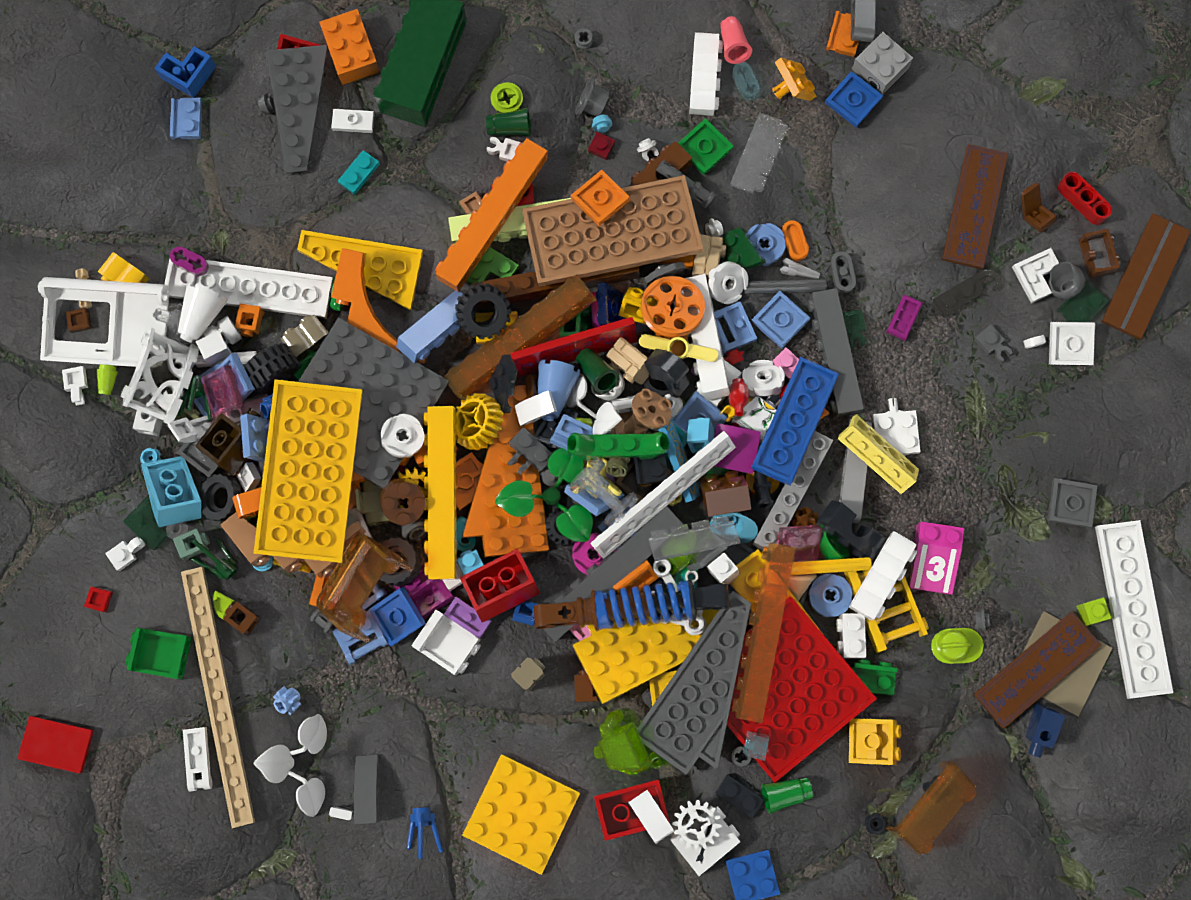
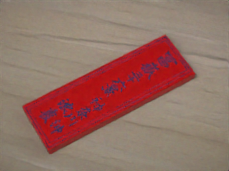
[511,317,637,378]

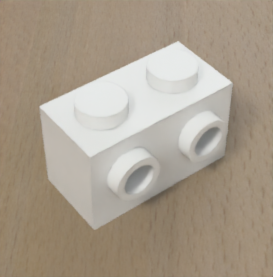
[836,613,866,659]

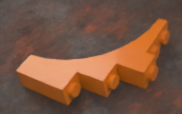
[331,248,428,365]

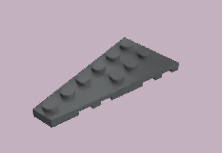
[266,45,327,174]

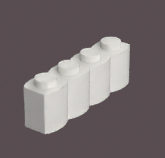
[689,32,723,116]
[849,531,917,621]

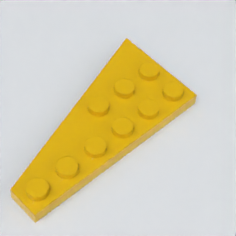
[297,230,423,311]

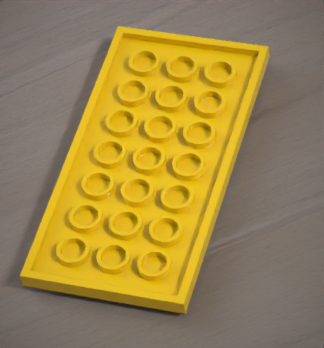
[253,380,363,563]

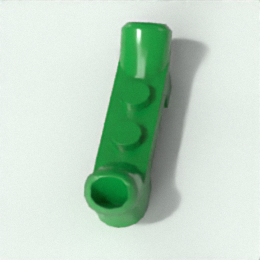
[567,432,669,460]

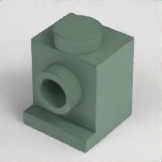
[173,528,210,561]

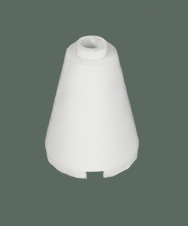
[177,281,228,343]

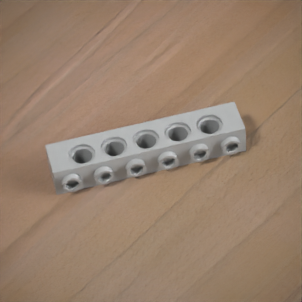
[752,431,833,555]

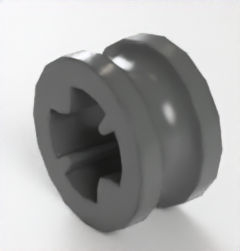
[575,28,593,49]
[731,747,751,767]

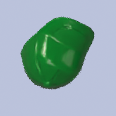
[818,524,850,560]

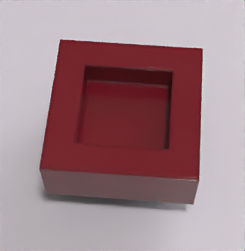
[588,132,615,160]

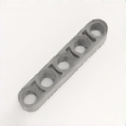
[839,419,872,524]

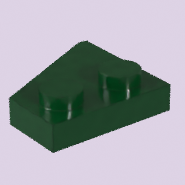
[723,227,766,270]

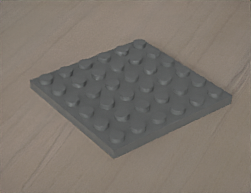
[298,318,449,489]

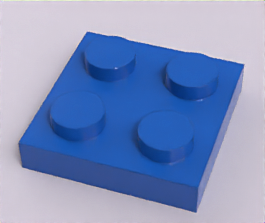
[825,71,883,128]
[369,587,426,646]
[725,849,780,900]

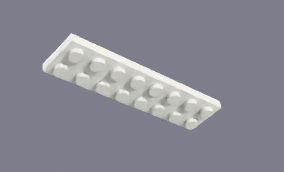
[165,256,333,319]
[1095,520,1173,699]

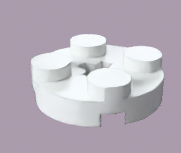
[708,261,748,304]
[742,360,785,397]
[381,414,424,458]

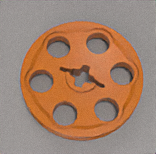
[641,276,705,337]

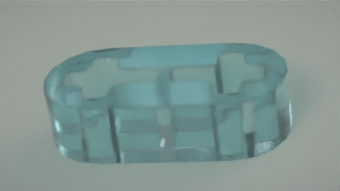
[733,62,760,100]

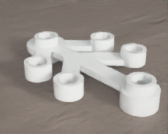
[651,559,706,636]

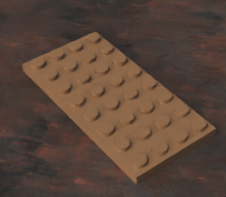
[522,175,704,287]

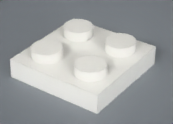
[1049,322,1095,365]

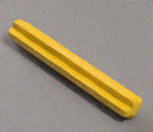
[786,557,872,575]

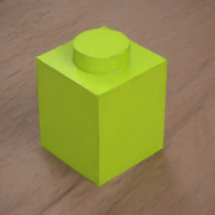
[1076,598,1111,626]

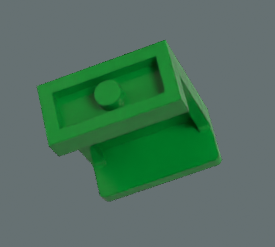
[125,627,192,680]

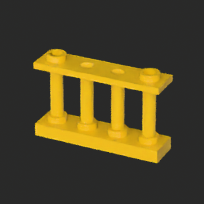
[844,570,929,653]

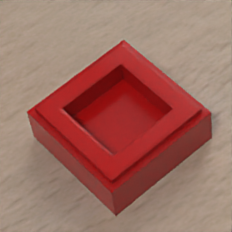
[84,586,113,613]

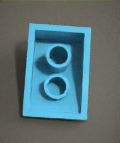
[141,456,201,527]

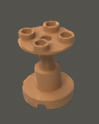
[611,389,672,434]

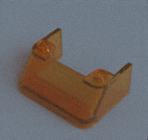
[316,533,413,643]
[886,761,977,855]

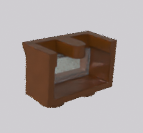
[1078,228,1120,279]

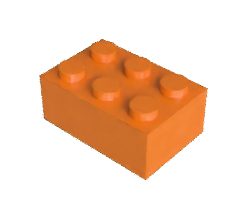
[319,9,380,85]

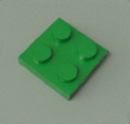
[678,118,734,175]

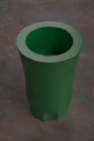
[486,107,531,136]
[576,348,619,394]

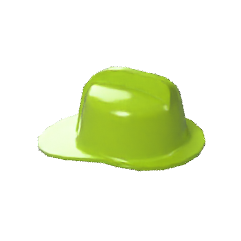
[931,628,984,664]

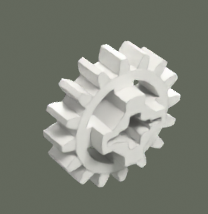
[672,800,722,850]

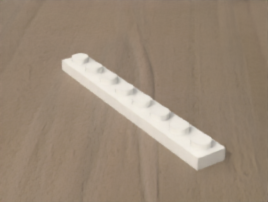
[590,431,736,559]

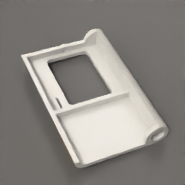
[38,277,169,368]

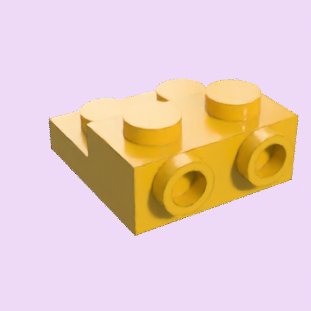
[849,719,901,765]

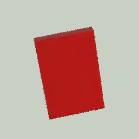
[17,716,94,774]

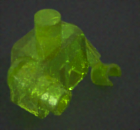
[593,710,662,775]

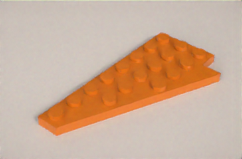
[462,385,549,557]

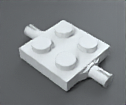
[873,398,920,456]

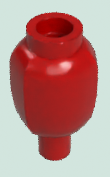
[728,378,749,416]

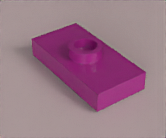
[886,294,922,341]

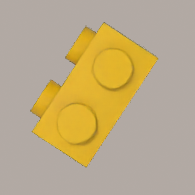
[619,287,660,325]

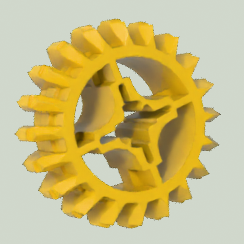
[456,393,504,450]

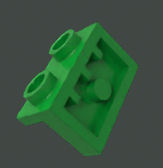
[851,660,898,695]

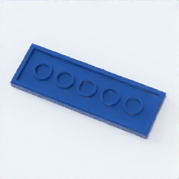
[751,357,839,486]

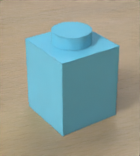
[687,418,714,453]

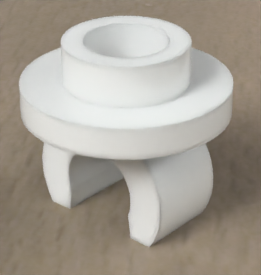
[637,138,659,161]

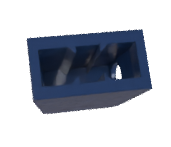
[1026,703,1065,758]

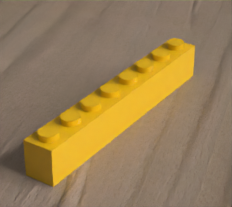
[424,406,457,580]

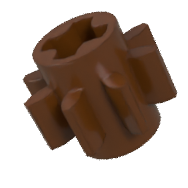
[791,507,819,534]

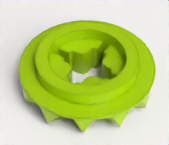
[491,82,523,113]

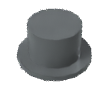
[575,77,609,116]

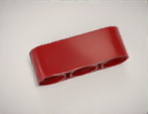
[1058,172,1112,225]

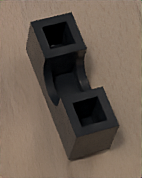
[818,500,887,561]

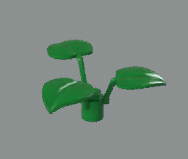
[495,448,593,542]

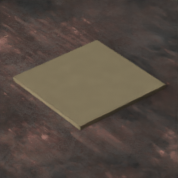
[1023,611,1112,717]

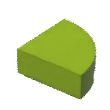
[213,591,235,620]

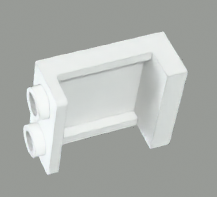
[412,610,481,676]

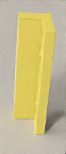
[838,414,919,494]

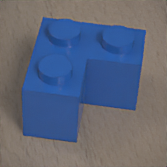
[154,46,216,98]

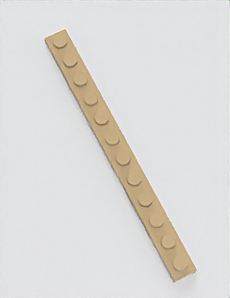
[181,567,255,828]

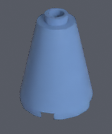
[538,360,580,421]

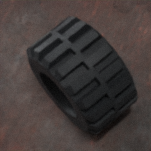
[455,283,511,339]
[244,343,301,395]

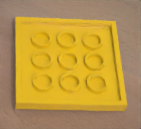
[462,754,580,875]

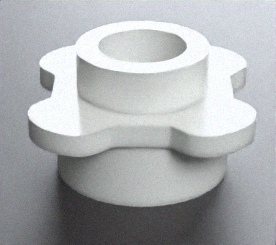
[705,218,723,237]

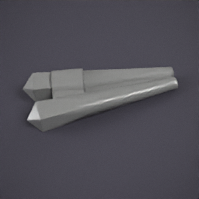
[780,258,820,279]

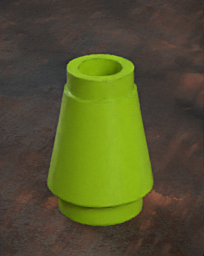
[97,364,118,395]

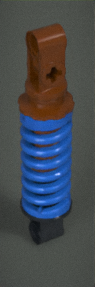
[533,579,730,632]

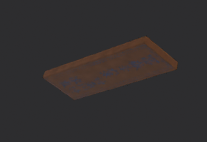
[942,144,1008,270]
[973,611,1102,729]

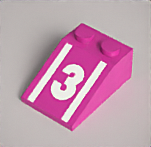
[909,522,964,595]

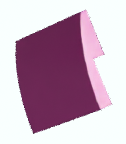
[714,423,761,474]
[394,564,454,619]

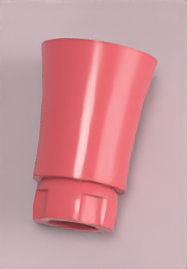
[721,16,752,64]

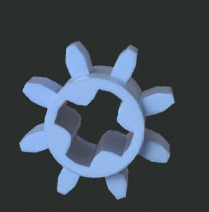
[273,686,301,715]

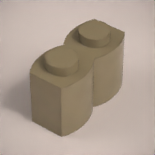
[281,314,328,361]

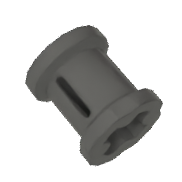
[310,605,339,634]

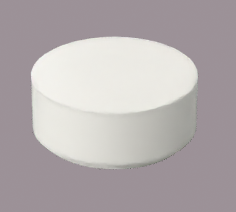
[1023,335,1046,349]

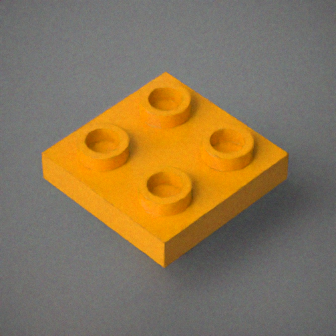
[772,58,817,101]

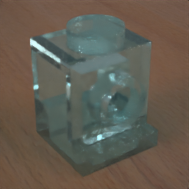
[743,731,769,761]

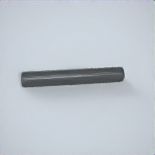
[744,280,827,293]

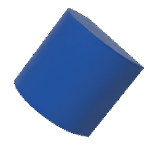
[512,601,538,626]

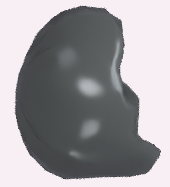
[1049,262,1085,299]

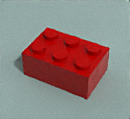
[460,548,540,623]
[594,779,670,841]

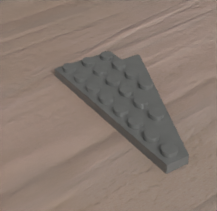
[632,591,751,775]

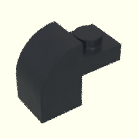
[644,349,690,398]

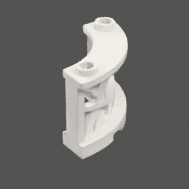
[121,328,199,424]

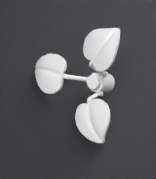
[556,373,622,450]
[253,714,327,817]

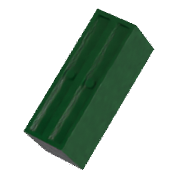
[373,0,467,128]

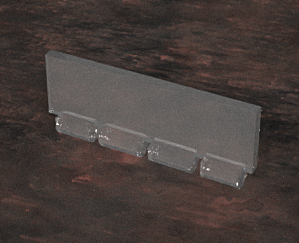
[730,113,788,193]
[649,515,740,561]

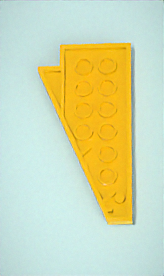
[573,609,756,704]

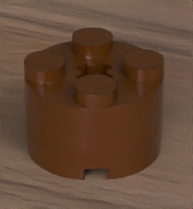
[380,478,426,526]

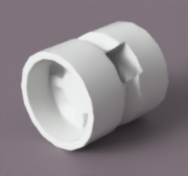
[203,316,242,346]

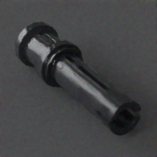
[752,442,774,508]

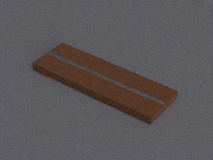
[1101,213,1191,340]

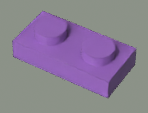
[444,597,492,639]

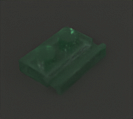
[1056,280,1109,323]

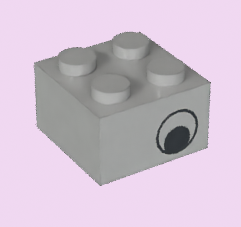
[852,32,913,95]

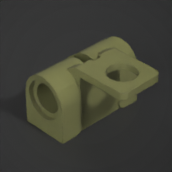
[355,481,393,526]

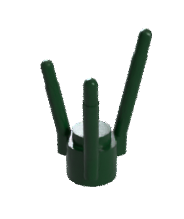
[178,376,213,422]
[191,538,238,580]

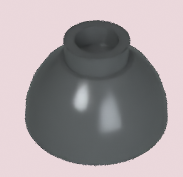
[402,517,428,542]

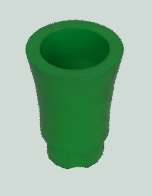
[761,778,813,814]

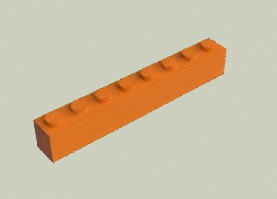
[435,138,548,292]

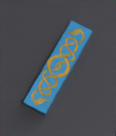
[658,416,701,502]

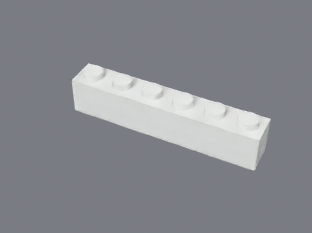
[681,274,730,401]

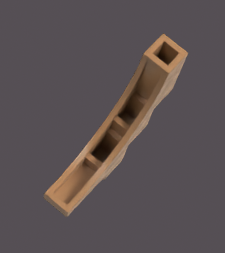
[220,513,366,578]

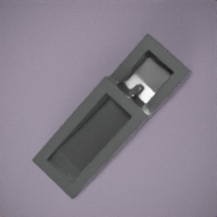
[354,755,380,824]

